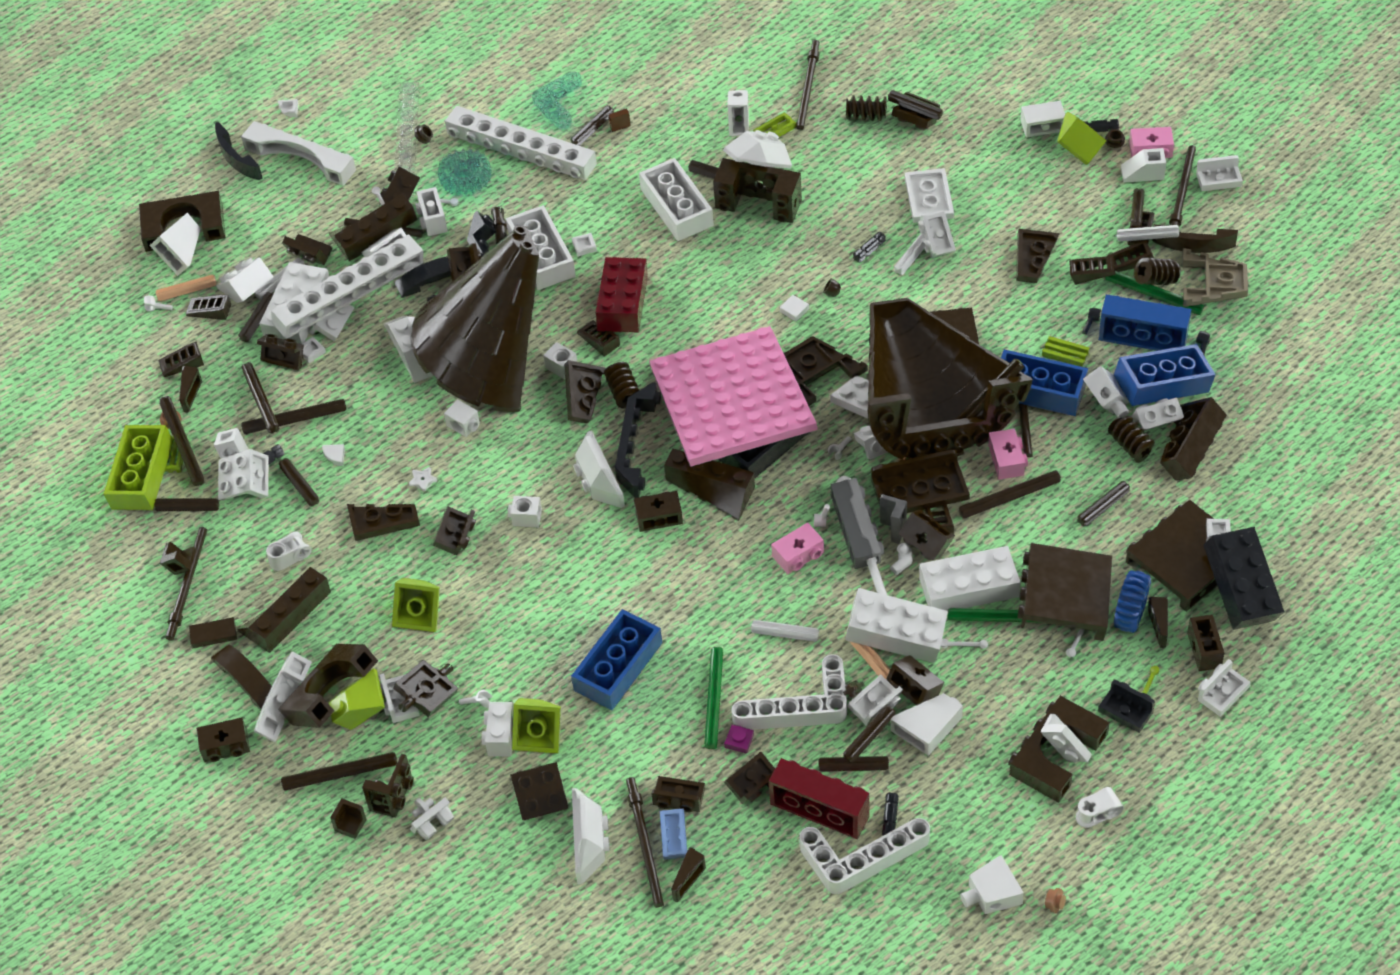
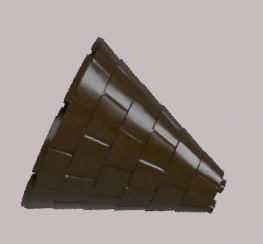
[410,225,539,412]
[867,298,1033,460]

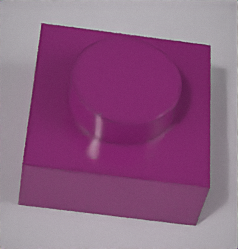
[724,724,754,754]

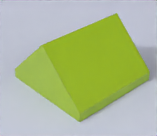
[1057,112,1107,165]

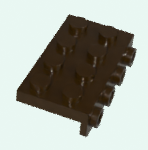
[871,450,970,513]

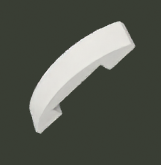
[254,651,312,742]

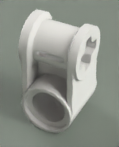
[266,532,311,571]
[1076,787,1124,828]

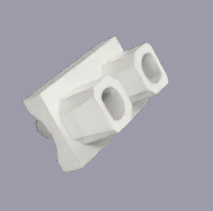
[410,797,454,840]

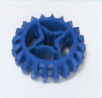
[1114,570,1151,633]

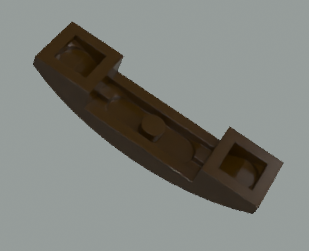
[1152,224,1238,253]
[211,644,272,711]

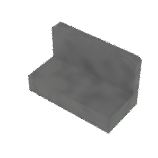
[880,494,907,544]

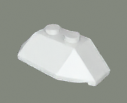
[723,130,792,169]
[384,316,433,383]
[573,430,625,508]
[572,788,610,884]

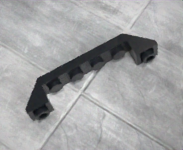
[467,211,535,302]
[615,382,661,498]

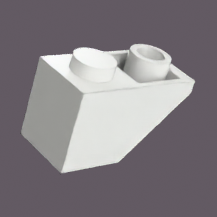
[1121,148,1166,183]

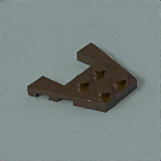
[784,336,868,406]

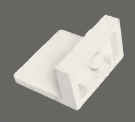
[218,449,268,501]

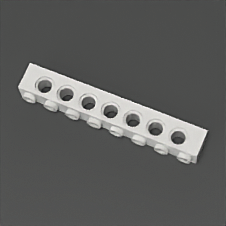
[445,105,597,180]
[271,234,423,339]

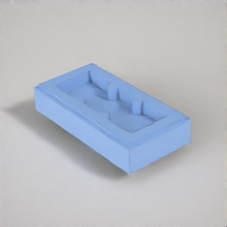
[660,808,687,860]

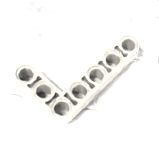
[732,654,847,730]
[799,818,930,894]

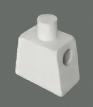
[727,90,749,136]
[1083,366,1129,418]
[960,855,1024,914]

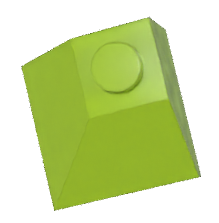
[392,578,440,632]
[328,668,385,730]
[512,698,561,754]

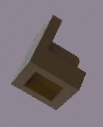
[159,542,197,575]
[330,798,367,839]

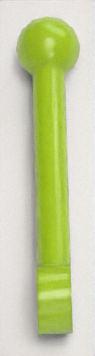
[1142,665,1160,694]

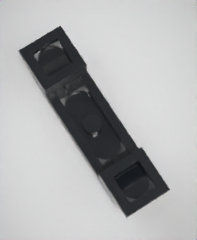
[215,121,263,180]
[395,256,451,298]

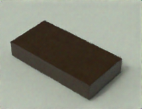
[189,617,237,649]

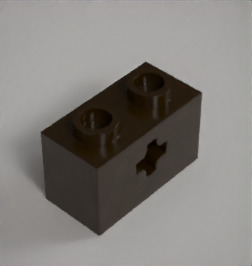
[634,491,683,532]
[898,509,955,561]
[1187,614,1225,672]
[886,655,944,705]
[196,717,250,762]

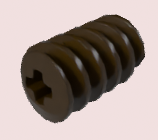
[846,95,887,121]
[1134,258,1180,285]
[604,361,640,409]
[1108,416,1155,463]

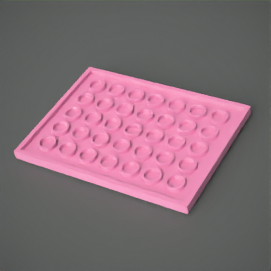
[649,326,818,467]

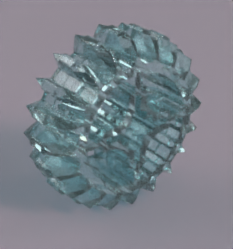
[437,148,492,196]

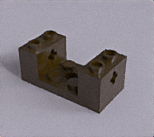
[713,158,802,223]

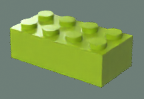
[103,425,173,510]

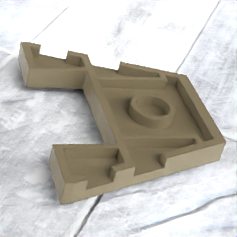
[1182,248,1248,306]

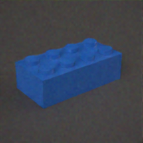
[1098,294,1192,351]
[1114,344,1216,406]
[1001,349,1088,416]
[571,609,662,710]

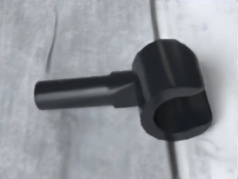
[1082,308,1101,335]
[1196,331,1210,356]

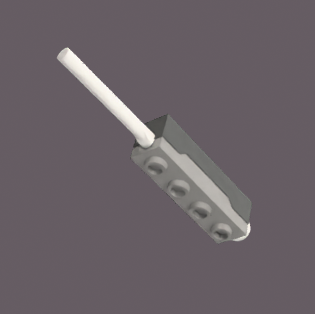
[830,476,887,595]

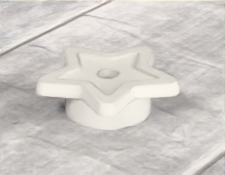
[409,467,437,491]

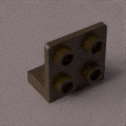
[362,754,414,818]
[510,762,568,820]

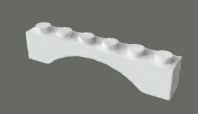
[241,121,356,186]

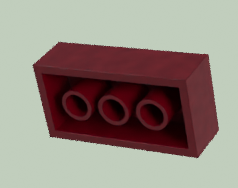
[595,257,648,333]
[769,758,870,840]

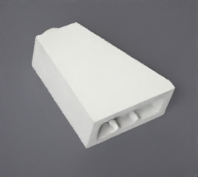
[150,213,201,276]
[891,693,963,756]

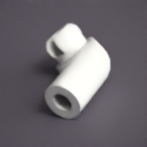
[890,543,913,575]

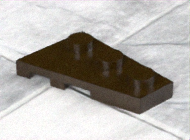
[1016,229,1060,283]
[564,360,606,423]
[347,504,420,541]

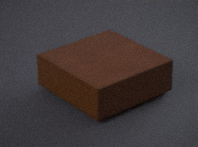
[608,108,631,132]

